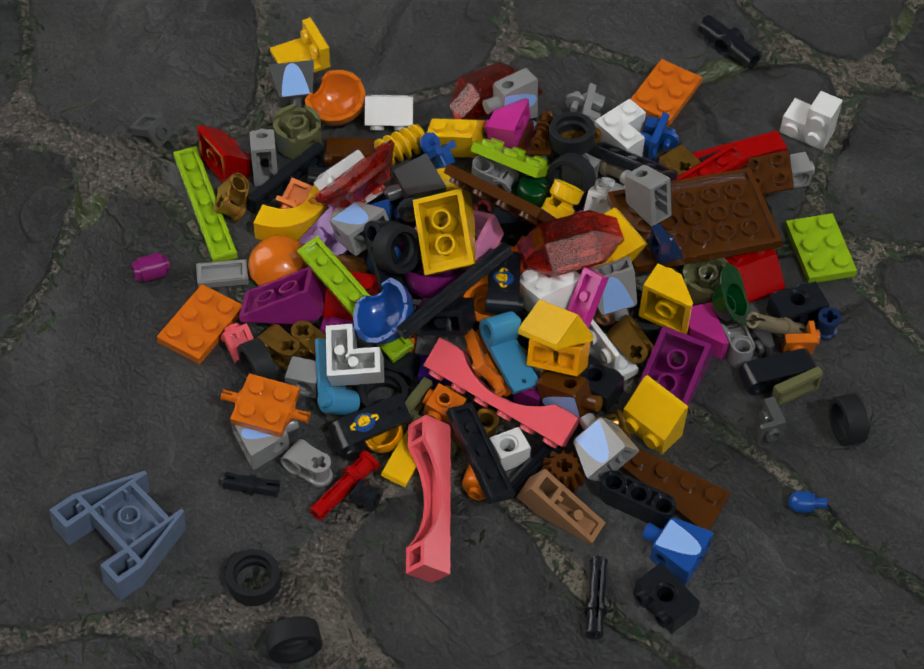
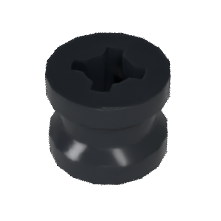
[351,478,383,512]

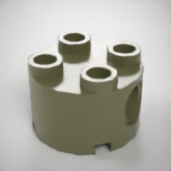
[273,104,322,161]
[682,258,729,306]

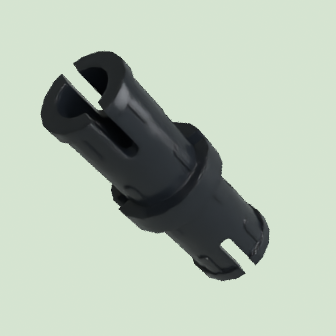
[223,472,281,498]

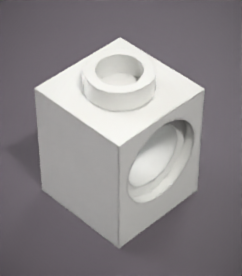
[490,427,531,471]

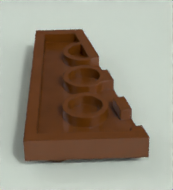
[620,447,731,531]

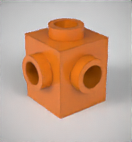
[422,383,467,427]

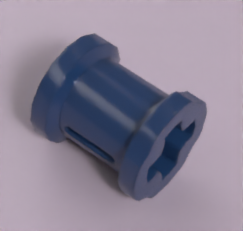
[815,307,842,341]

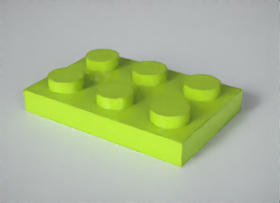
[470,138,550,178]
[785,213,857,284]

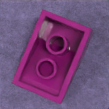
[239,267,326,324]
[637,326,715,406]

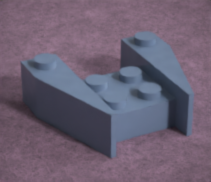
[49,471,186,601]

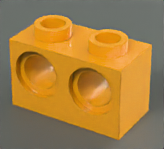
[527,339,590,376]

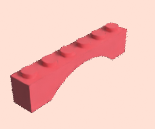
[424,337,580,448]
[406,415,451,583]

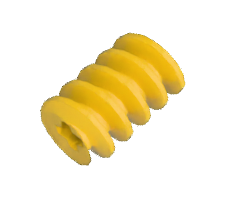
[374,124,425,166]

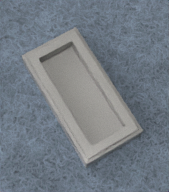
[196,259,249,288]

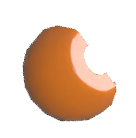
[305,70,366,126]
[248,235,308,286]

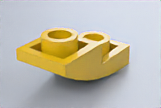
[381,431,417,488]

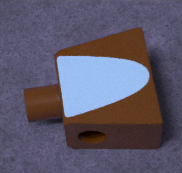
[536,370,603,418]

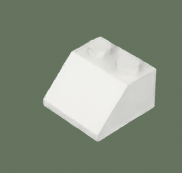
[365,95,414,130]

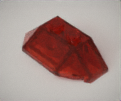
[449,62,542,120]
[308,140,394,210]
[517,210,624,277]

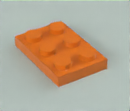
[631,59,702,127]
[156,284,242,365]

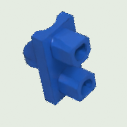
[641,112,679,160]
[413,132,457,169]

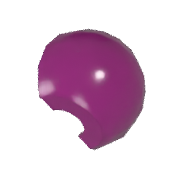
[403,262,466,299]

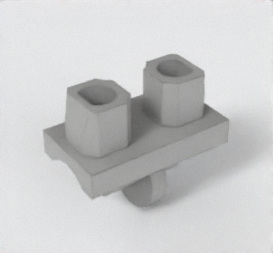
[565,83,605,122]

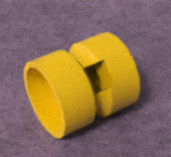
[542,179,584,224]

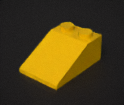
[413,188,475,276]

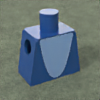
[642,518,714,586]

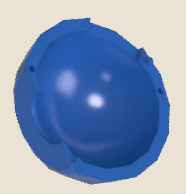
[353,278,414,345]

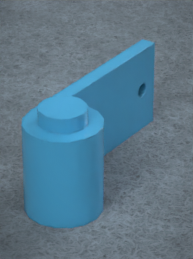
[479,311,539,394]
[315,338,360,416]

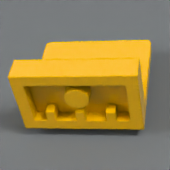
[270,17,330,72]

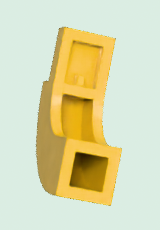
[253,184,328,240]

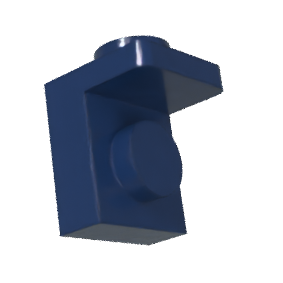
[649,223,683,264]

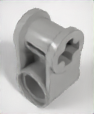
[471,155,520,193]
[721,323,755,369]
[280,439,333,487]

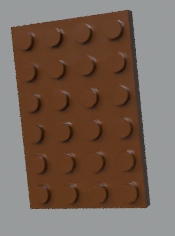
[444,163,568,234]
[607,168,783,273]

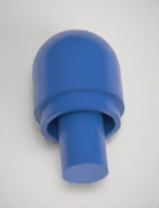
[788,491,827,514]

